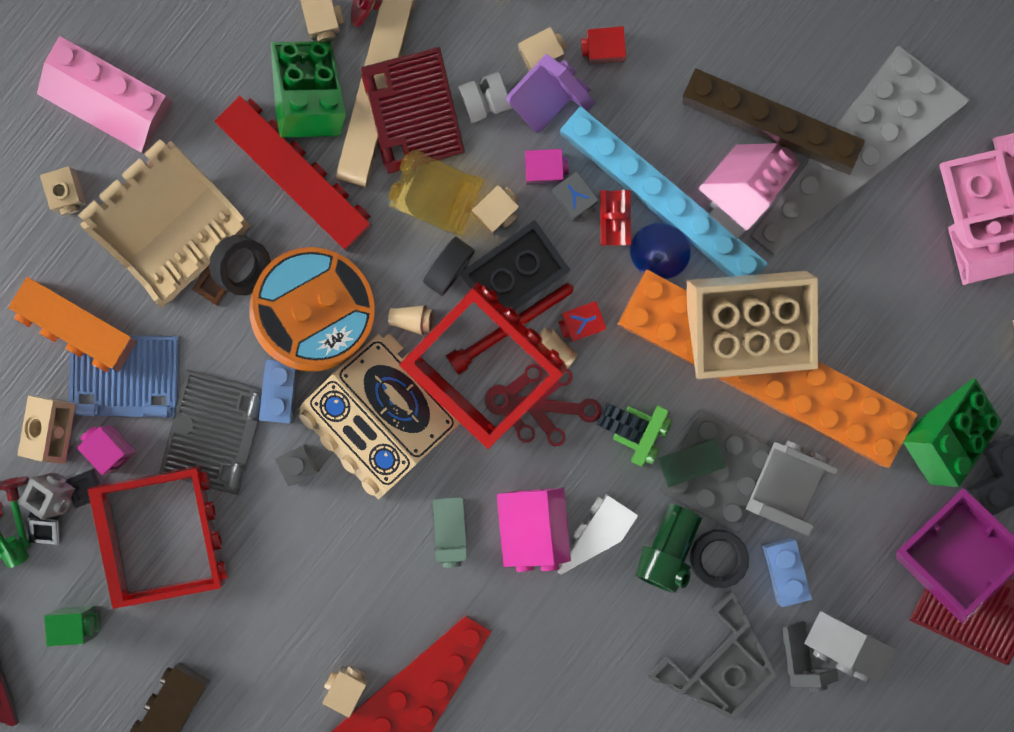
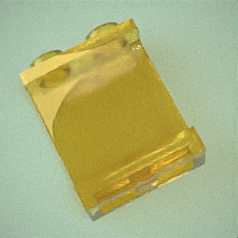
[388,150,484,236]

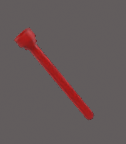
[445,283,574,376]

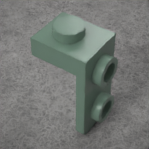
[433,497,467,567]

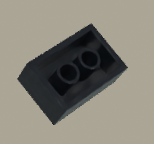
[460,220,570,324]

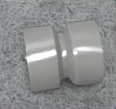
[458,72,511,124]

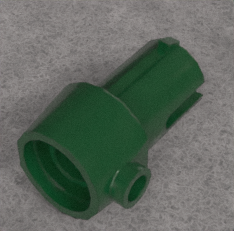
[635,504,703,594]

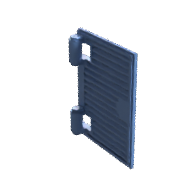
[69,335,179,418]

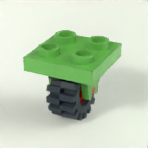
[596,403,673,468]

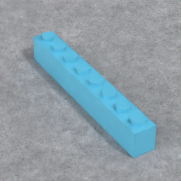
[560,106,768,277]

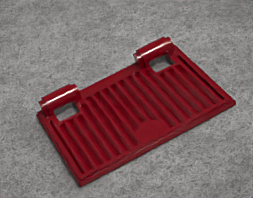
[361,46,465,174]
[909,578,1014,666]

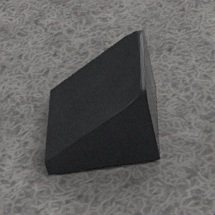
[27,512,63,545]

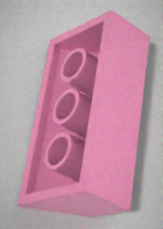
[37,36,173,153]
[699,143,801,230]

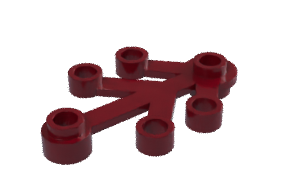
[485,364,602,446]

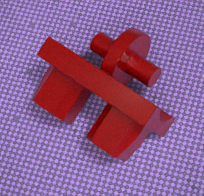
[600,190,631,246]

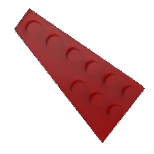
[331,615,492,732]

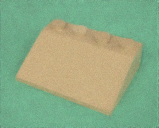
[687,271,818,379]

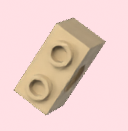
[17,396,76,464]

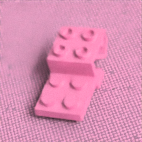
[940,149,1014,285]

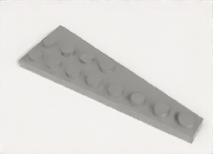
[750,45,969,255]

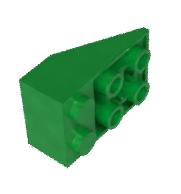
[271,41,346,138]
[903,379,1002,487]

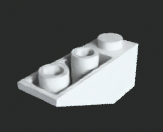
[557,494,638,575]

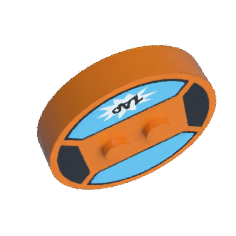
[249,247,375,372]

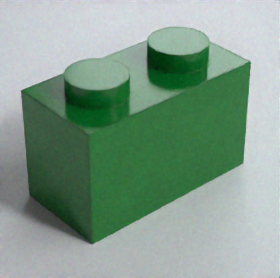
[44,606,101,647]

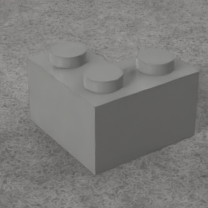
[804,611,898,682]

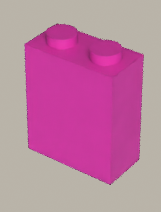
[497,488,571,572]

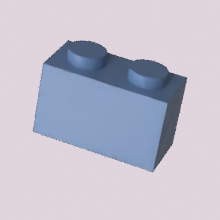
[259,359,299,424]
[761,537,812,607]

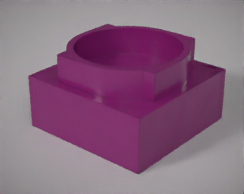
[895,488,1014,624]

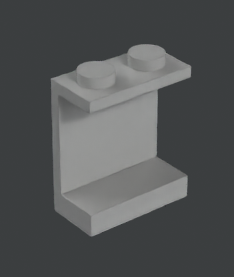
[746,441,838,536]

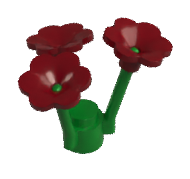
[0,476,31,568]

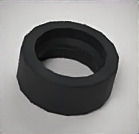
[209,235,271,296]
[423,236,475,296]
[690,529,749,588]

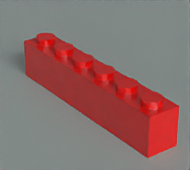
[214,95,372,252]

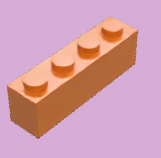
[8,277,137,373]

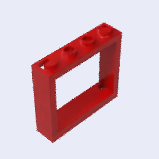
[399,282,567,449]
[88,465,228,609]

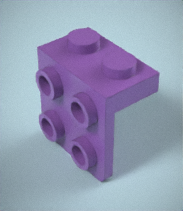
[506,54,595,133]

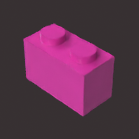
[77,426,137,475]

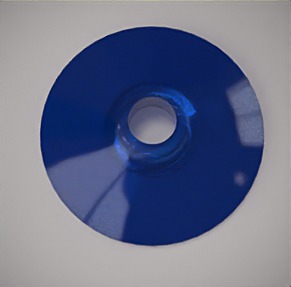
[630,223,691,279]

